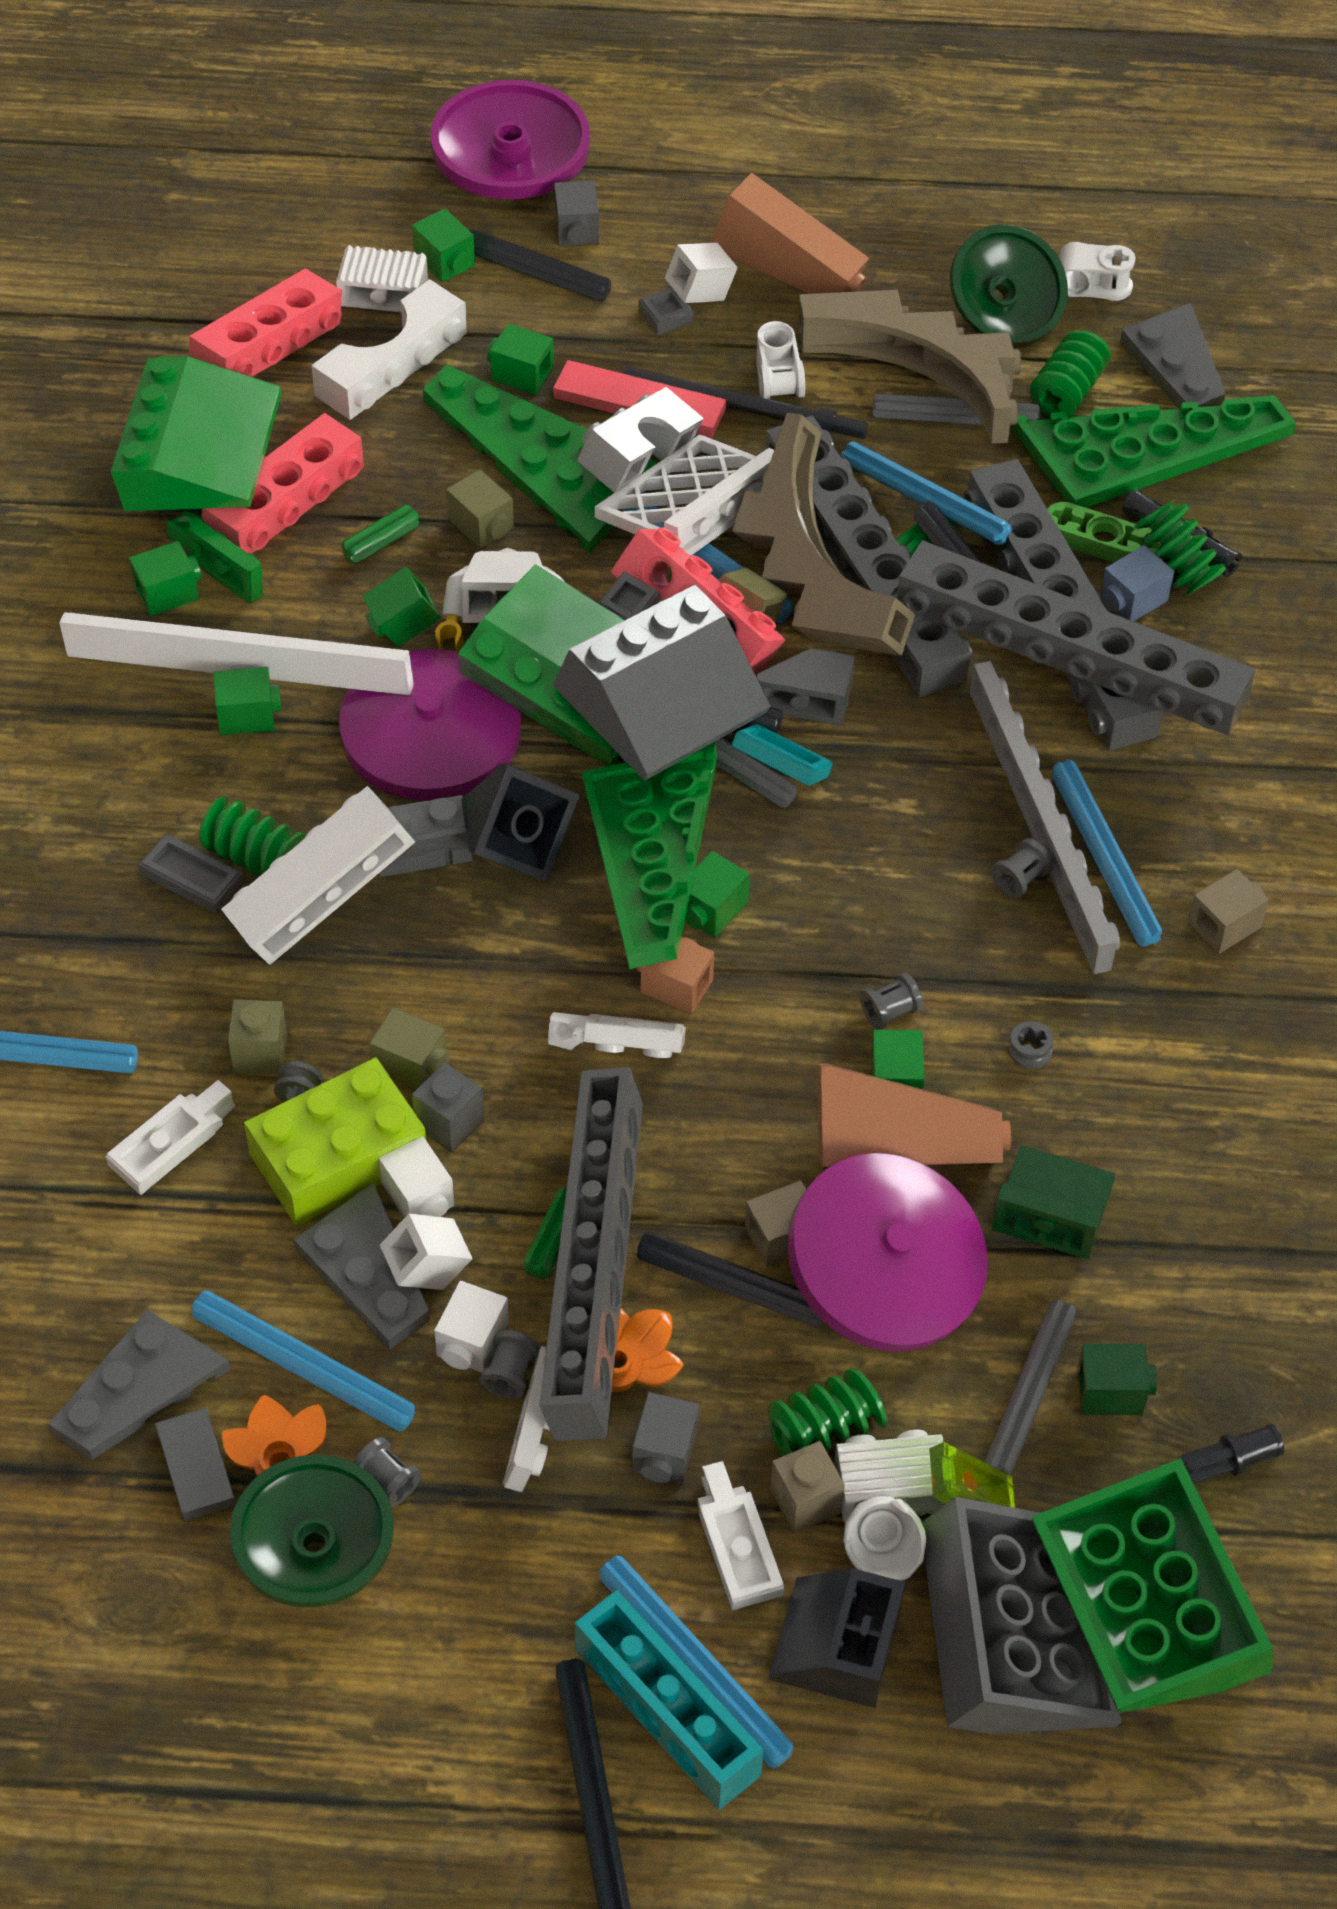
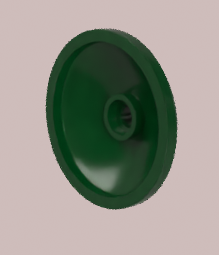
[950,224,1068,345]
[230,1455,394,1608]

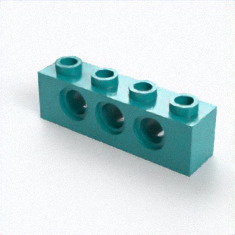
[575,1590,764,1810]

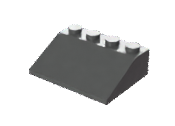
[553,585,771,781]
[922,1497,1122,1734]

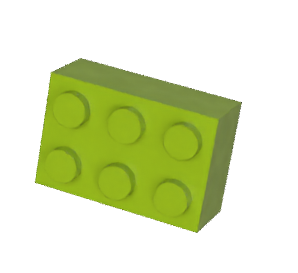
[244,1057,426,1227]

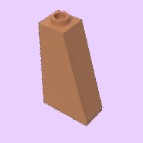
[710,172,870,294]
[817,1064,1011,1167]

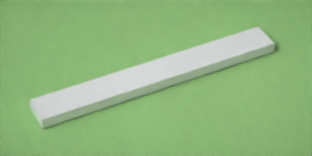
[59,612,414,695]

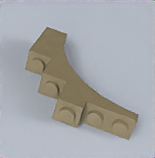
[798,290,1021,444]
[732,413,915,656]

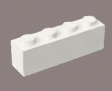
[221,786,415,965]

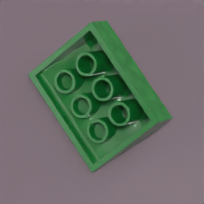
[111,356,282,511]
[458,564,625,766]
[1031,1458,1273,1713]

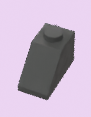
[757,648,855,726]

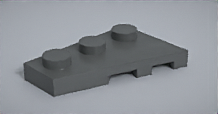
[1120,303,1226,409]
[294,1183,430,1350]
[48,1310,231,1460]

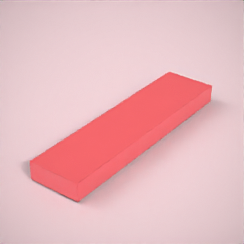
[553,360,726,439]

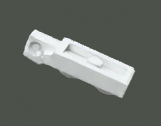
[548,1012,686,1058]
[105,1080,235,1195]
[502,1346,550,1492]
[697,1461,784,1611]

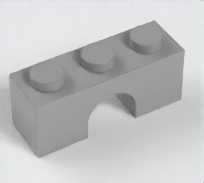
[577,387,704,493]

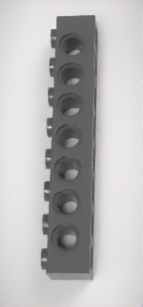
[766,415,973,698]
[964,458,1163,751]
[897,540,1256,736]
[539,1067,643,1441]

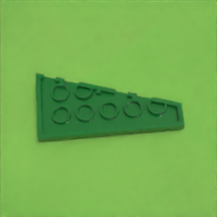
[1011,395,1296,508]
[581,743,718,969]

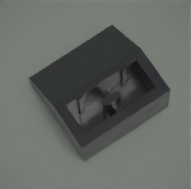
[769,1568,906,1708]

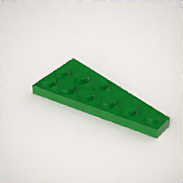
[423,364,659,554]

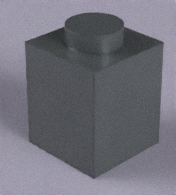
[554,180,599,246]
[412,1062,484,1153]
[632,1392,700,1483]

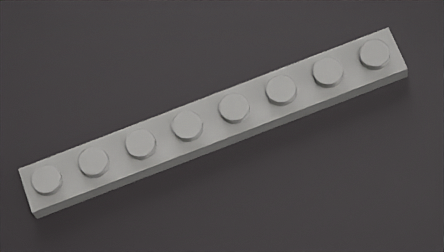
[970,661,1120,975]

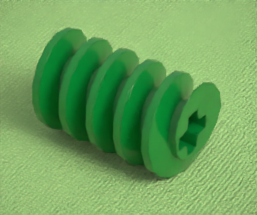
[1029,330,1111,418]
[1135,498,1226,597]
[199,795,306,875]
[768,1368,888,1457]

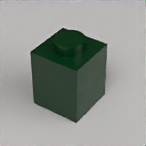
[1077,1343,1157,1415]

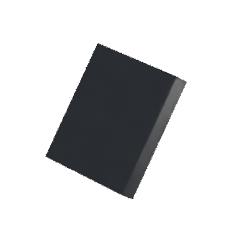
[461,763,580,882]

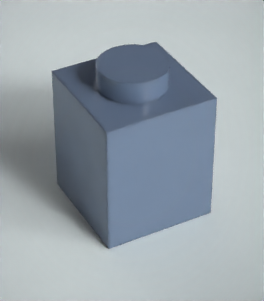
[1100,545,1174,622]

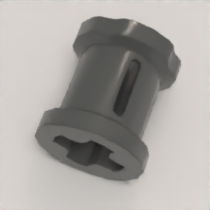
[991,838,1053,899]
[860,972,924,1030]
[479,1330,539,1399]
[353,1437,421,1508]

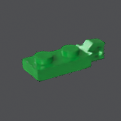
[166,511,263,603]

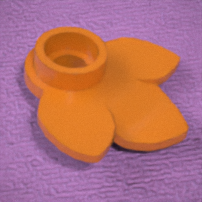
[611,1308,683,1392]
[222,1395,327,1476]

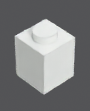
[665,243,738,303]
[379,1136,454,1218]
[380,1213,473,1290]
[434,1280,509,1372]

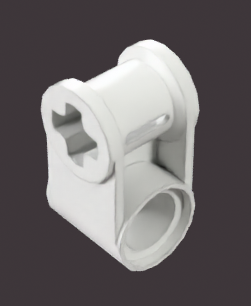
[1058,242,1136,301]
[756,321,805,399]

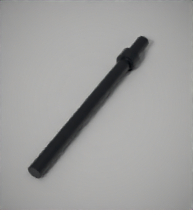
[624,366,868,439]

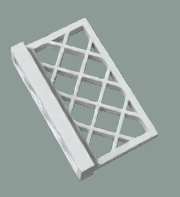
[595,434,774,555]

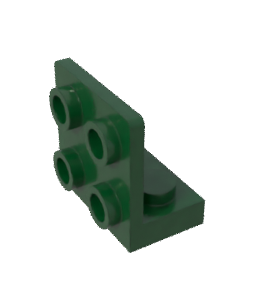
[992,1146,1115,1260]

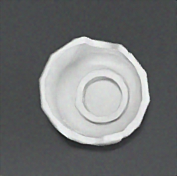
[843,1495,926,1581]

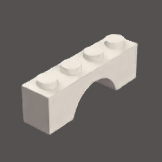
[311,279,467,420]

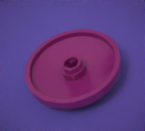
[431,80,590,199]
[339,649,521,800]
[788,1153,988,1352]

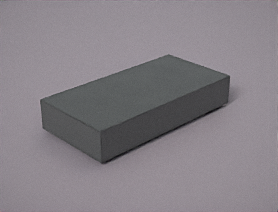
[138,833,244,914]
[155,1408,236,1522]

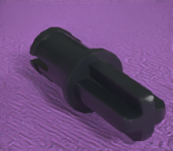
[1178,1423,1284,1484]

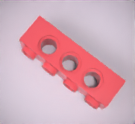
[189,268,342,377]
[202,413,364,554]
[610,528,786,678]

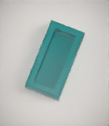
[732,724,833,786]

